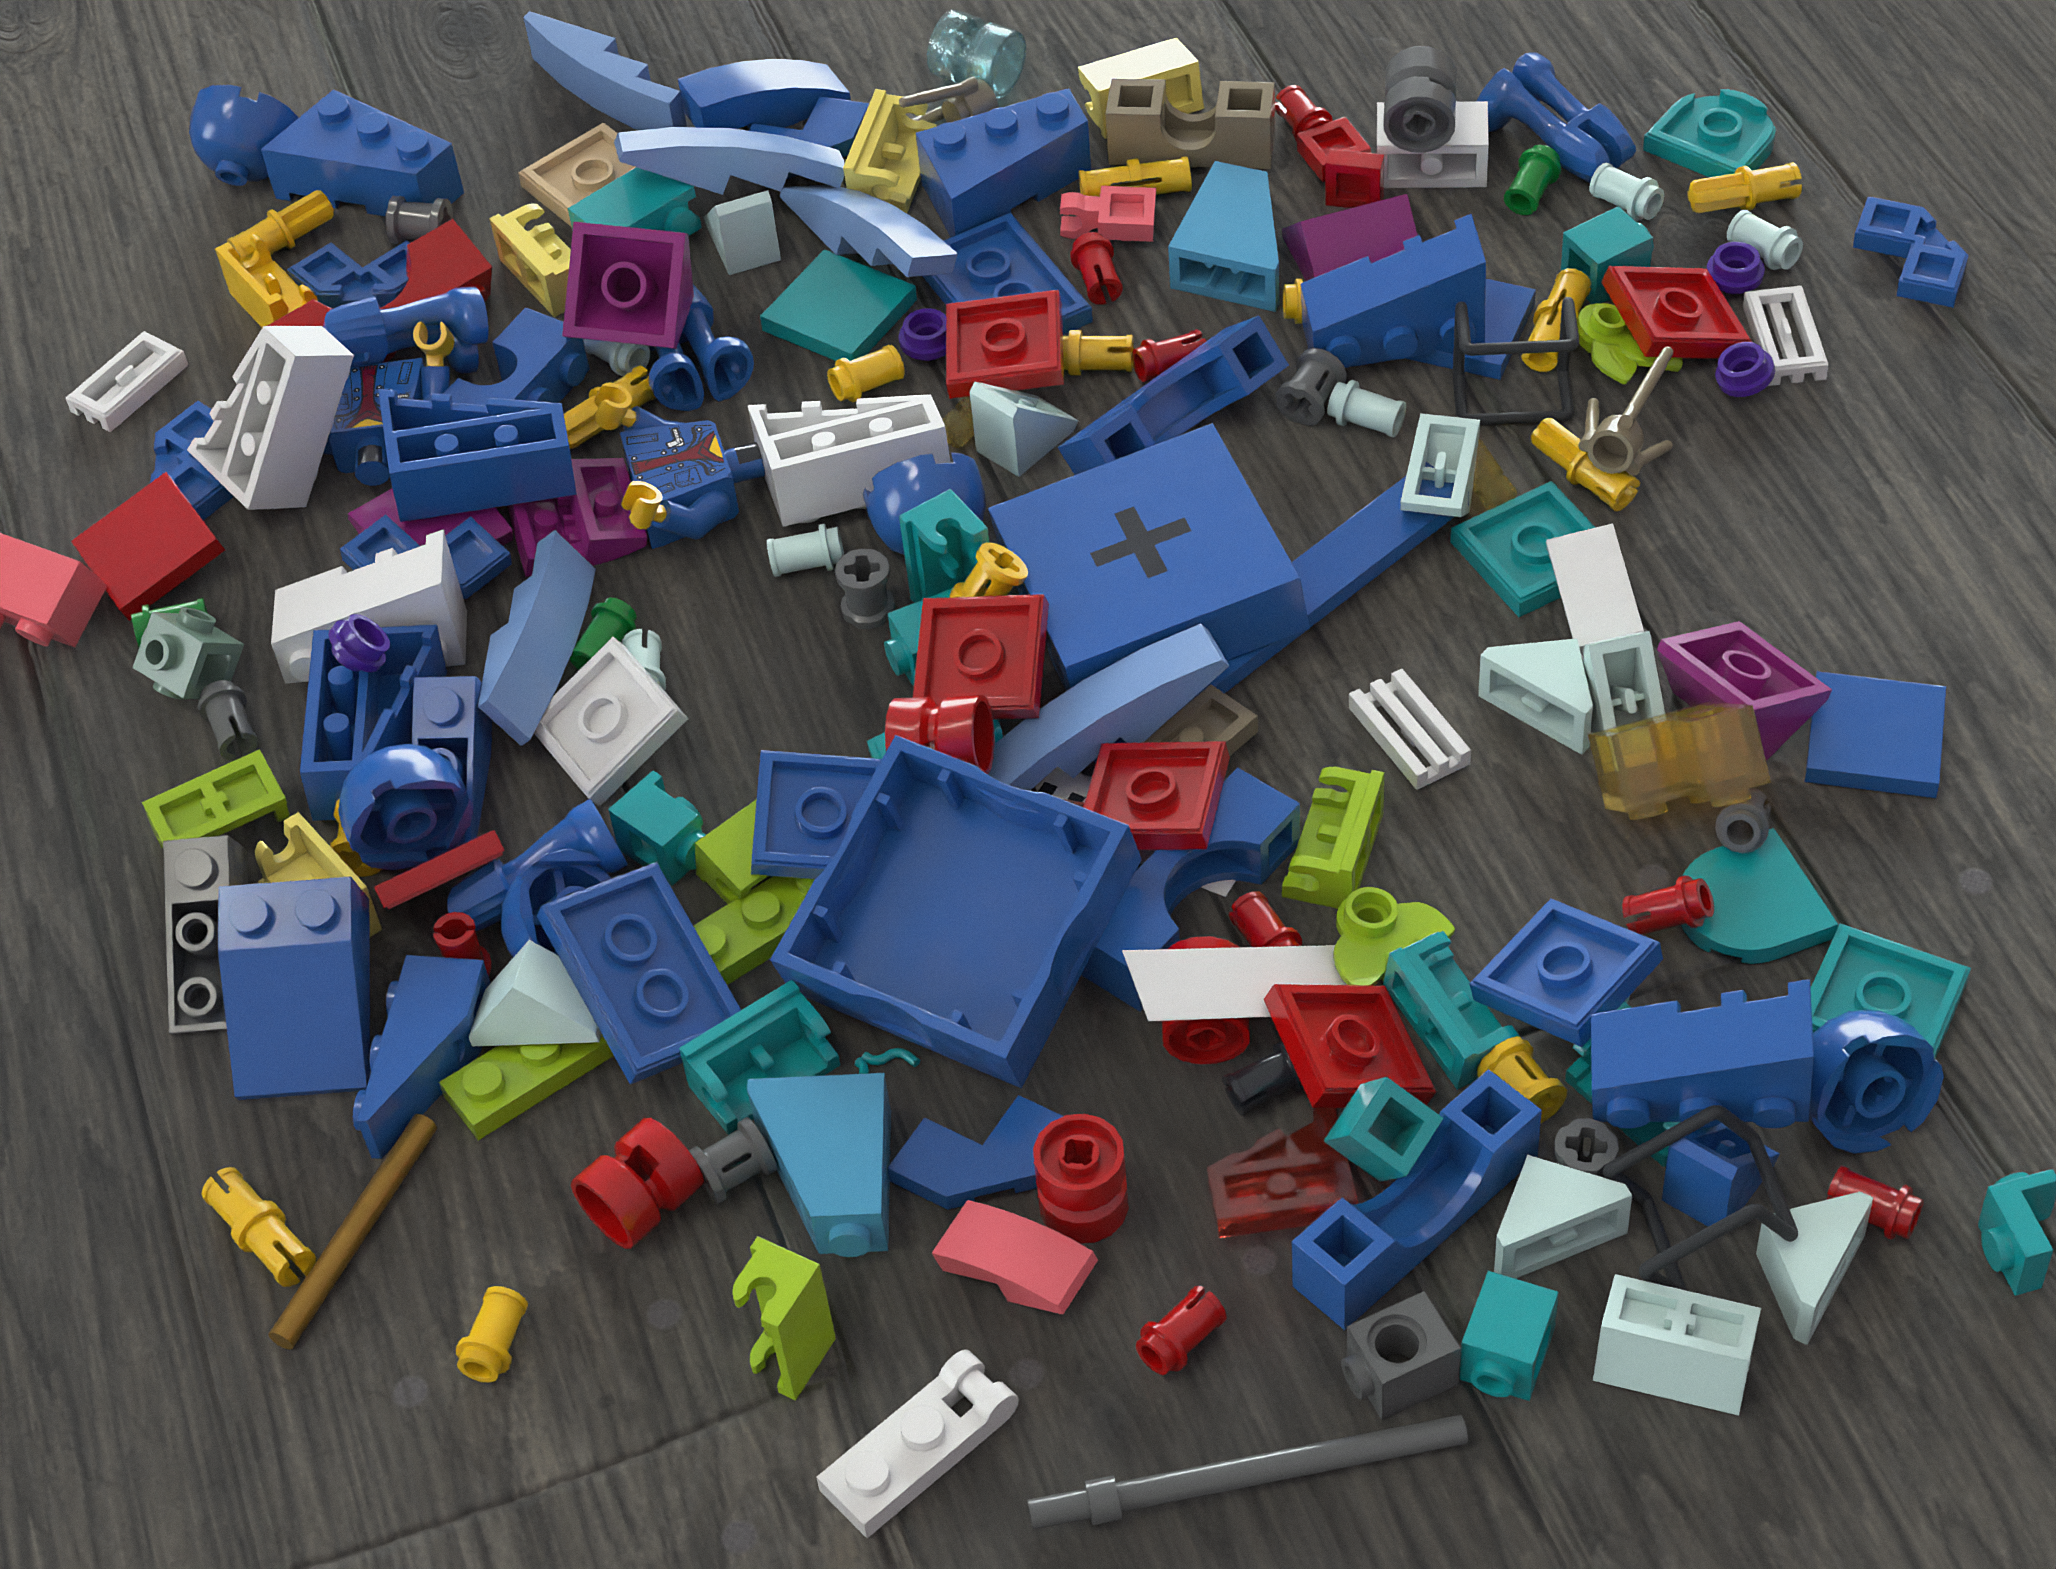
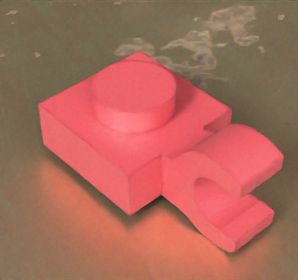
[1060,186,1156,242]

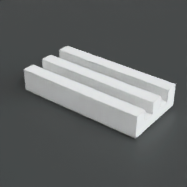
[1743,286,1828,386]
[66,331,188,433]
[1349,669,1471,790]

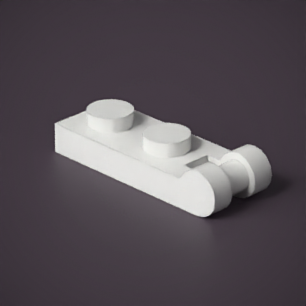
[816,1350,1019,1538]

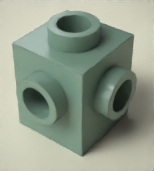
[132,607,244,700]

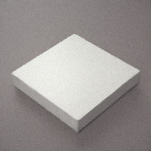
[534,637,688,807]

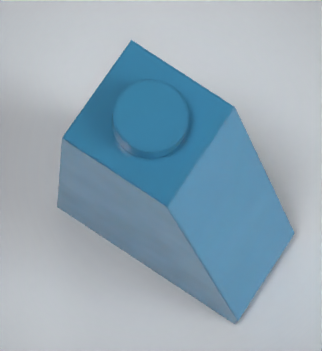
[1168,161,1280,312]
[747,1073,891,1257]

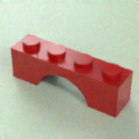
[267,219,492,363]

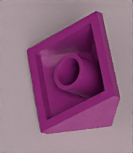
[1282,194,1417,281]
[562,222,694,349]
[1657,621,1832,763]

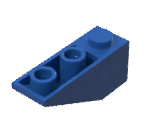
[412,676,492,860]
[353,955,491,1159]

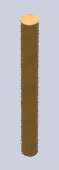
[268,1114,437,1350]

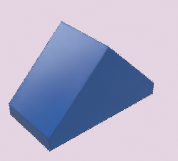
[1662,1123,1780,1227]

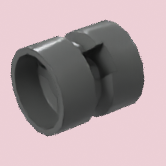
[1383,46,1457,153]

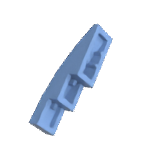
[523,11,687,131]
[614,127,845,195]
[780,184,958,277]
[478,530,596,746]
[988,624,1229,791]

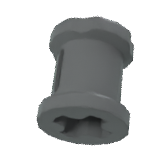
[386,196,454,245]
[1275,348,1347,426]
[835,548,895,629]
[688,1117,777,1205]
[1554,1118,1619,1178]

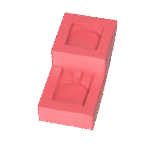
[932,1200,1098,1315]

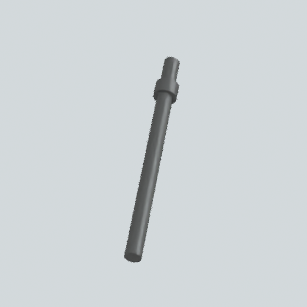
[1027,1414,1468,1529]

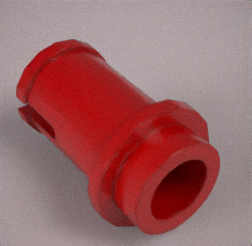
[1275,85,1333,142]
[1070,232,1123,305]
[1132,329,1206,382]
[1622,875,1714,936]
[1228,891,1302,947]
[433,912,492,976]
[1826,1165,1924,1240]
[1136,1286,1227,1375]

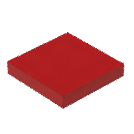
[1601,266,1752,358]
[946,290,1064,399]
[71,472,225,621]
[913,594,1049,719]
[1083,741,1230,850]
[374,830,505,910]
[1263,984,1436,1108]

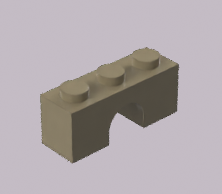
[1105,78,1275,169]

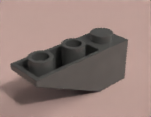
[163,835,249,1035]

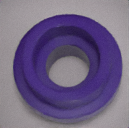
[1707,242,1765,294]
[899,308,946,361]
[1715,342,1776,397]
[328,614,390,673]

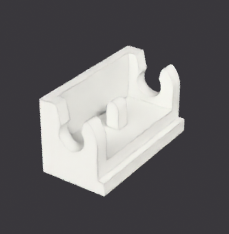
[1546,523,1644,660]

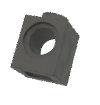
[1341,1291,1461,1420]

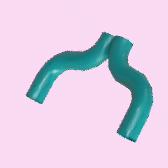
[854,1048,920,1074]

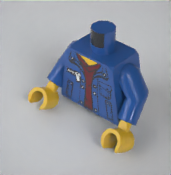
[323,321,455,486]
[594,382,765,549]

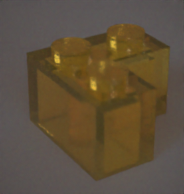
[1588,702,1771,820]

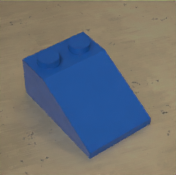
[218,877,370,1100]

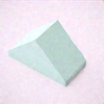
[704,190,781,275]
[970,382,1079,477]
[1401,413,1480,517]
[1583,631,1673,770]
[1479,639,1593,755]
[469,940,602,1046]
[1494,1155,1632,1279]
[1756,1192,1873,1345]

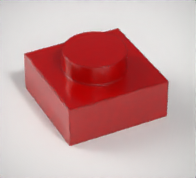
[1297,117,1371,182]
[1325,149,1384,208]

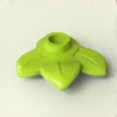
[1577,303,1683,384]
[1333,887,1455,986]

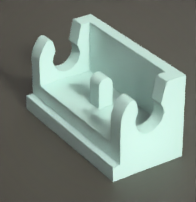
[1593,1274,1761,1416]

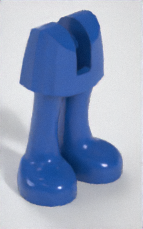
[1476,52,1636,183]
[648,284,754,411]
[323,287,489,374]
[447,799,628,931]

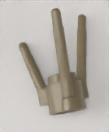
[899,76,999,123]
[1578,347,1673,476]

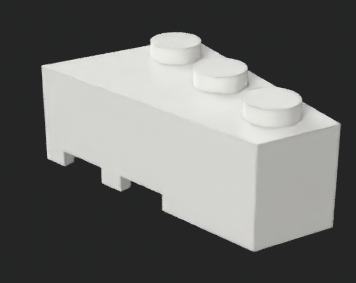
[187,326,354,510]
[748,394,951,527]
[271,530,467,684]

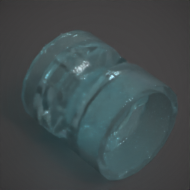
[927,10,1026,98]

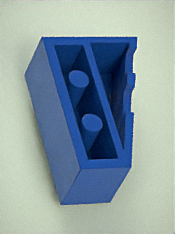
[916,88,1091,237]
[261,89,464,216]
[1300,214,1486,368]
[378,389,577,522]
[300,624,447,821]
[1591,979,1814,1128]

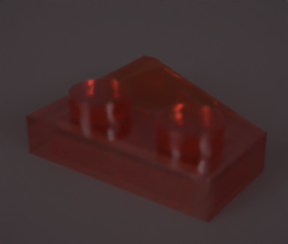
[1207,1108,1358,1238]

